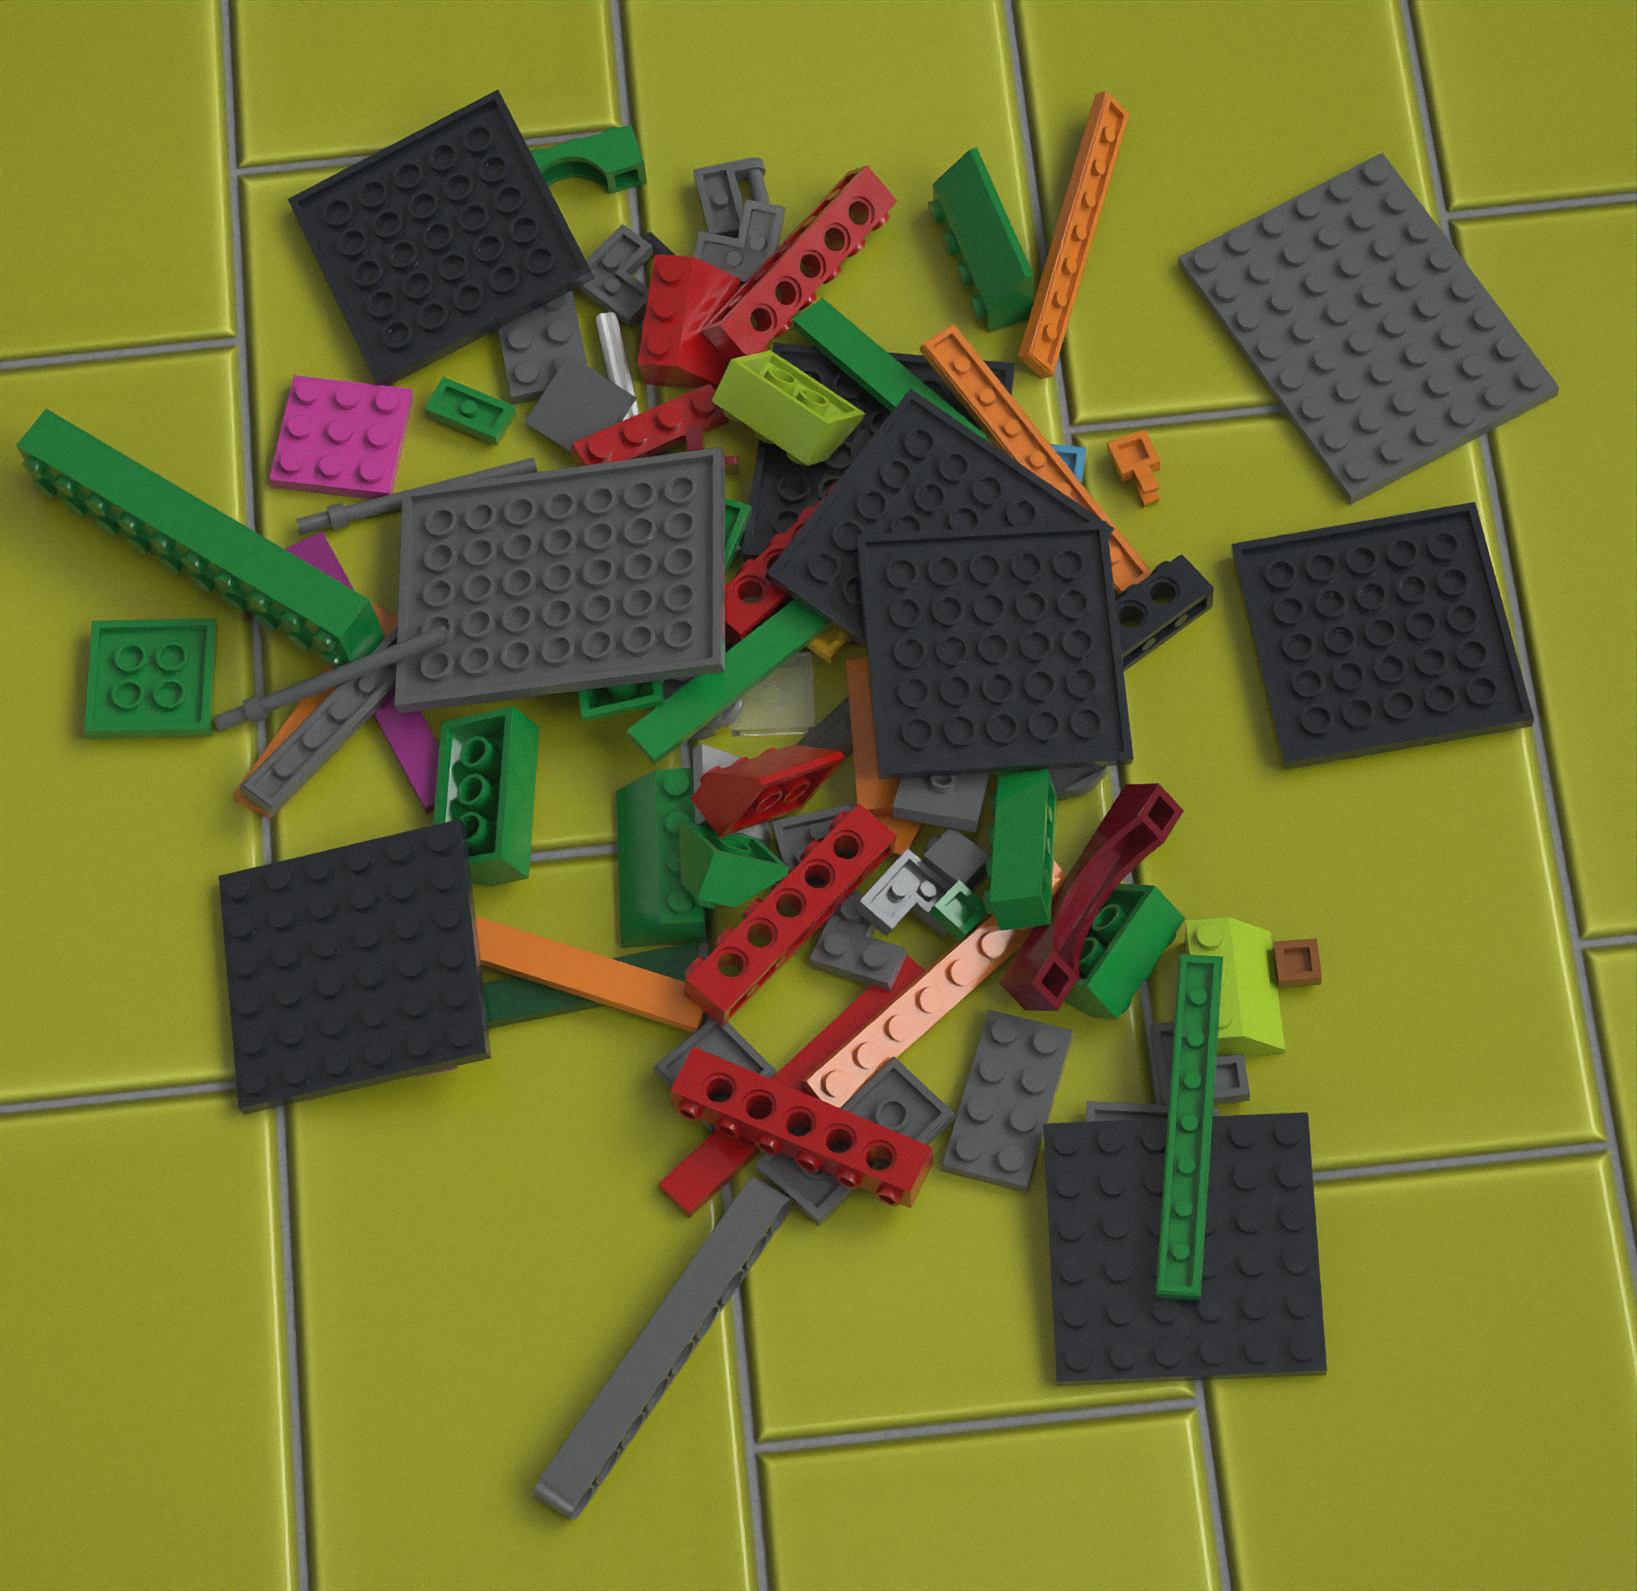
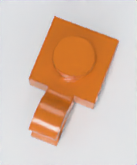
[1107,429,1160,506]

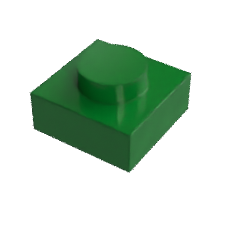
[928,880,987,942]

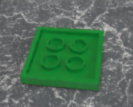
[84,618,218,739]

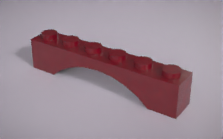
[999,783,1184,1011]

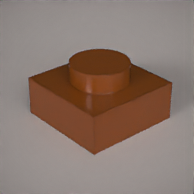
[1273,938,1322,988]

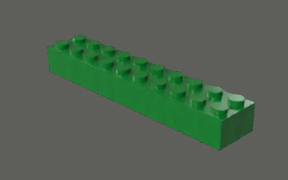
[16,408,385,669]

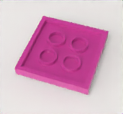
[269,375,414,499]

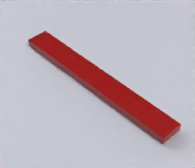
[659,955,925,1217]

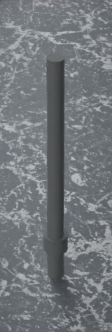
[296,457,537,535]
[214,626,450,731]

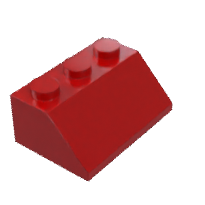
[637,254,740,390]
[690,745,845,838]

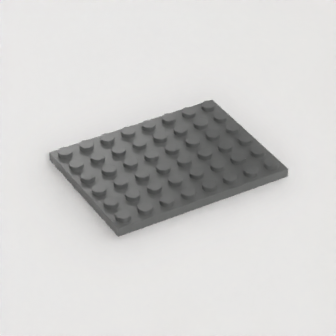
[1178,153,1559,505]
[395,447,725,713]

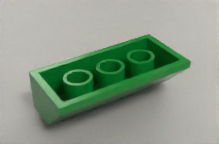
[928,147,1034,333]
[433,706,540,886]
[616,767,707,948]

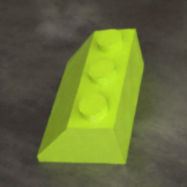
[712,350,866,466]
[1184,917,1285,1057]

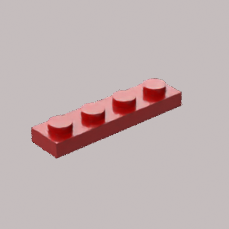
[570,383,729,467]

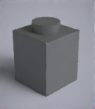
[923,828,990,892]

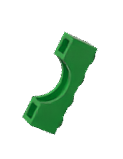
[530,125,647,194]

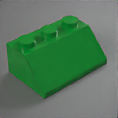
[1065,883,1185,1019]

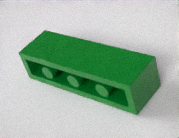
[984,769,1057,931]

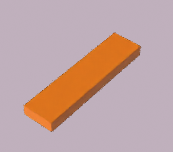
[846,658,898,815]

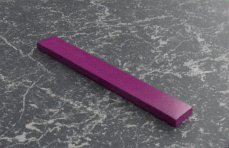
[285,532,440,814]

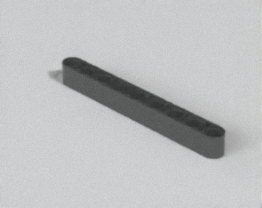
[534,1177,792,1521]

